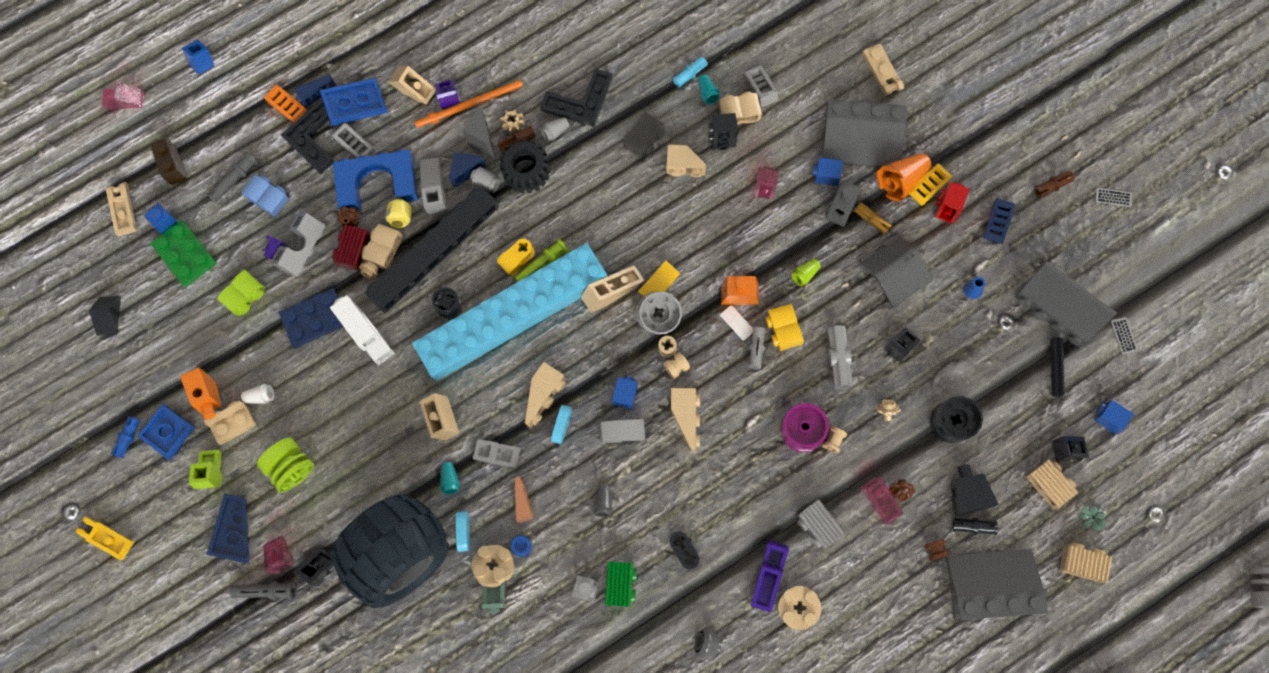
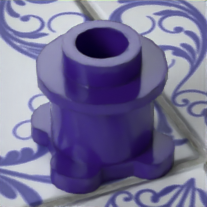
[262,235,289,260]

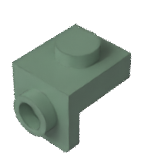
[481,582,505,613]

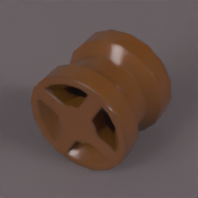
[924,539,950,561]

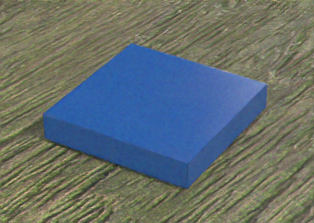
[137,404,196,460]

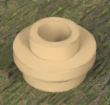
[359,261,379,279]

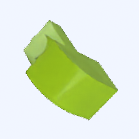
[189,449,223,489]

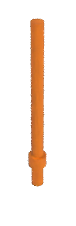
[414,80,523,128]

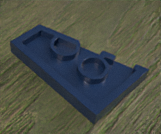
[206,493,250,564]

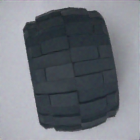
[331,494,449,608]

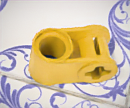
[497,239,535,276]

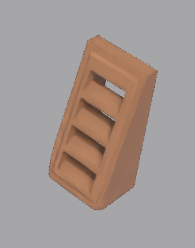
[515,477,535,523]

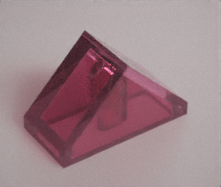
[263,536,295,574]

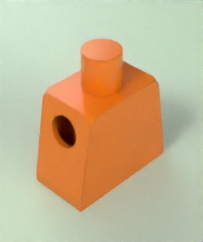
[721,276,759,305]
[180,367,222,420]

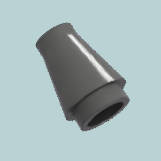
[592,485,613,517]

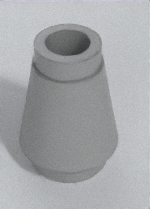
[540,117,569,142]

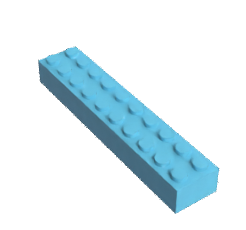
[412,243,607,382]

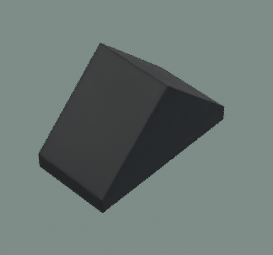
[89,296,121,336]
[885,327,921,363]
[1052,436,1089,462]
[293,547,334,586]

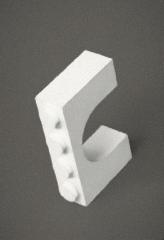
[330,295,395,366]

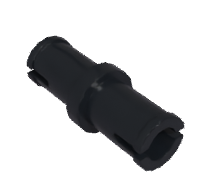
[952,518,998,535]

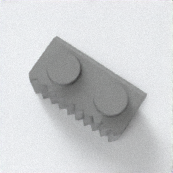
[797,499,845,550]

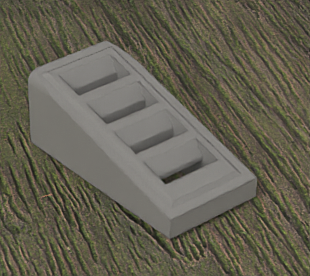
[744,65,779,107]
[332,122,374,159]

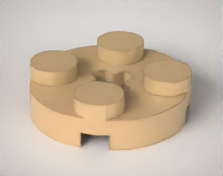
[471,545,514,588]
[778,586,821,630]

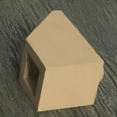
[667,145,706,177]

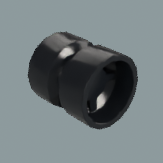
[432,287,463,320]

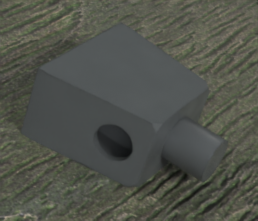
[826,181,861,227]

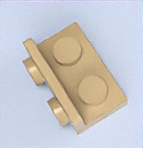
[204,401,257,445]

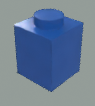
[182,40,214,75]
[812,157,843,186]
[143,203,178,234]
[612,376,638,410]
[1095,400,1134,434]

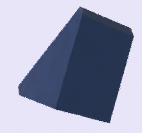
[449,152,486,188]

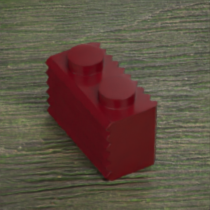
[332,225,370,271]

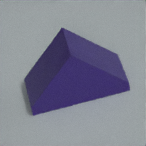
[435,79,460,110]

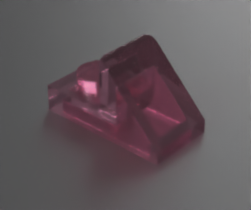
[102,82,144,109]

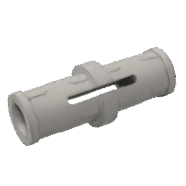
[748,327,766,369]

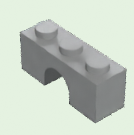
[270,212,325,276]

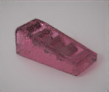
[861,477,904,525]

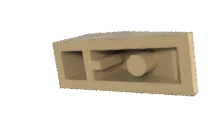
[581,265,645,313]

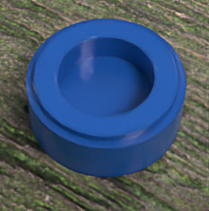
[510,535,532,557]

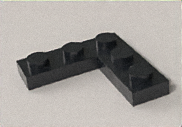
[540,69,613,127]
[281,98,334,175]

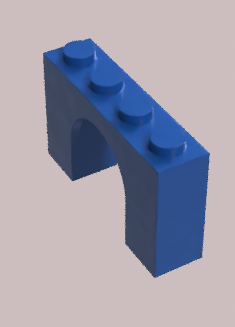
[333,149,419,210]

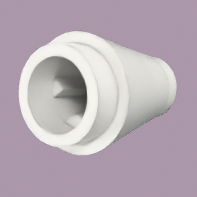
[241,384,274,404]

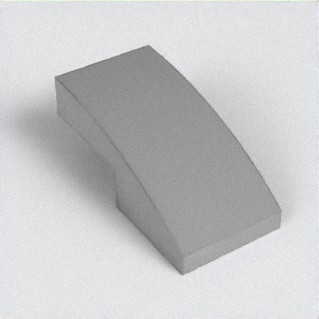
[600,419,645,443]
[473,439,521,468]

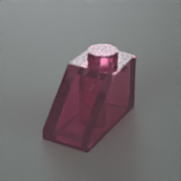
[754,167,778,199]

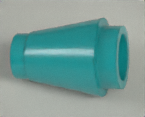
[698,75,720,104]
[440,462,460,495]

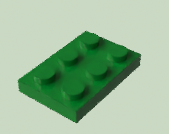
[150,219,217,288]

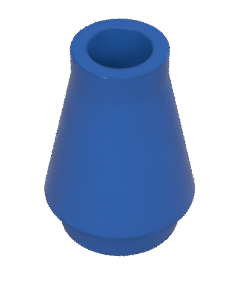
[963,277,985,299]

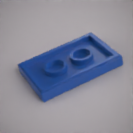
[320,78,387,126]

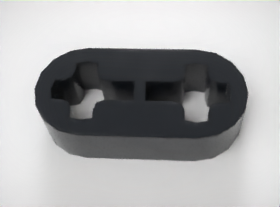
[670,532,699,570]

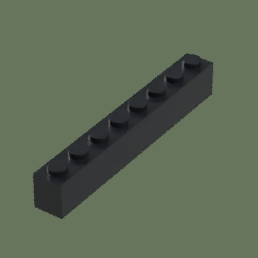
[364,186,499,314]

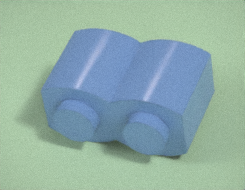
[241,175,289,217]

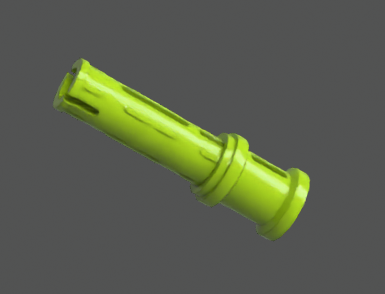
[514,238,570,282]

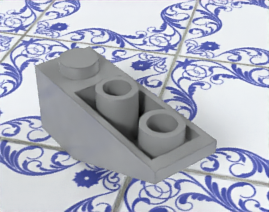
[420,157,448,215]

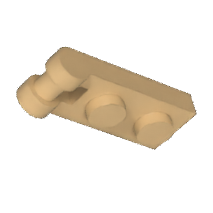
[862,43,904,96]
[106,182,137,237]

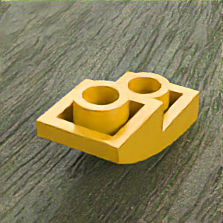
[638,260,681,296]

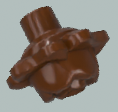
[337,206,360,228]
[889,479,915,501]

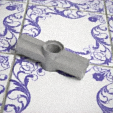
[827,325,853,389]

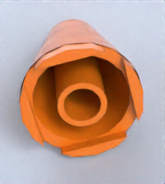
[876,153,931,202]

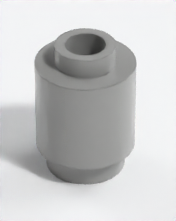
[470,167,501,192]

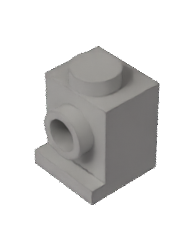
[572,575,600,603]

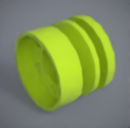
[257,437,315,493]

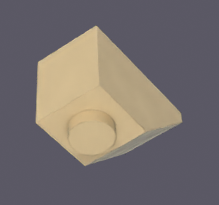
[388,66,436,105]

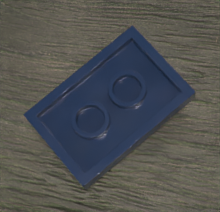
[278,288,344,349]

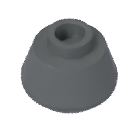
[694,628,721,658]

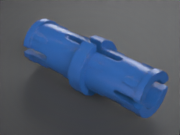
[111,416,141,459]

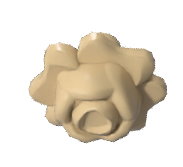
[876,399,901,421]

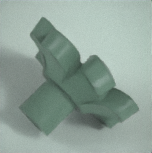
[1079,506,1106,531]

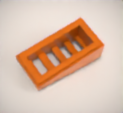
[264,85,308,123]

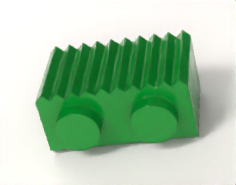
[605,562,637,607]

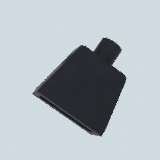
[950,464,999,516]

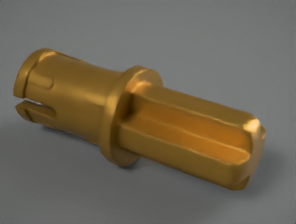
[854,203,892,235]

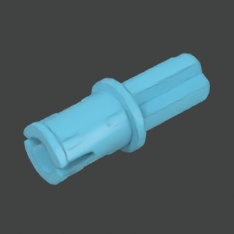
[672,57,708,88]

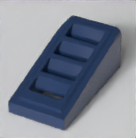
[295,74,336,108]
[983,198,1016,244]

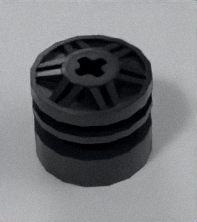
[930,396,983,443]

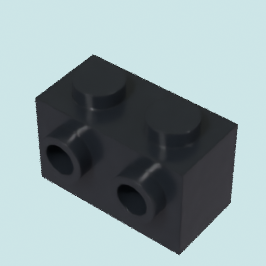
[708,113,738,150]

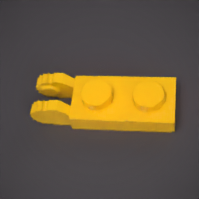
[75,516,134,560]

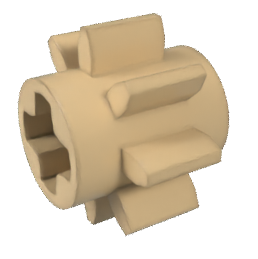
[500,109,525,135]

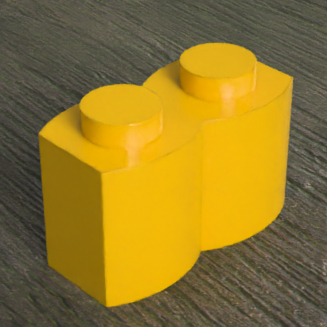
[765,304,804,351]

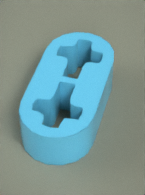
[551,405,572,444]
[456,511,470,552]

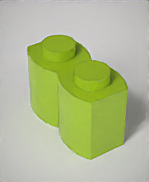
[217,270,266,317]

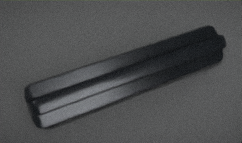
[1051,337,1065,397]

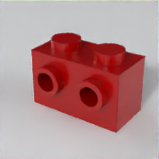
[934,182,970,224]

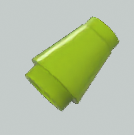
[791,258,821,286]

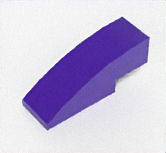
[751,540,789,612]

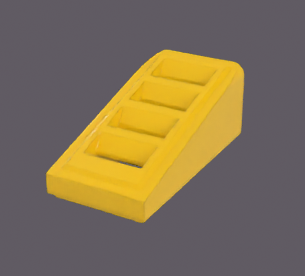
[909,163,952,206]

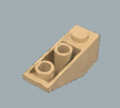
[525,362,566,429]
[671,388,700,453]

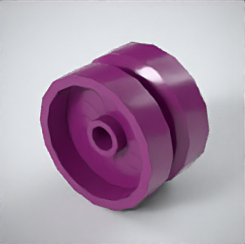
[781,403,829,453]

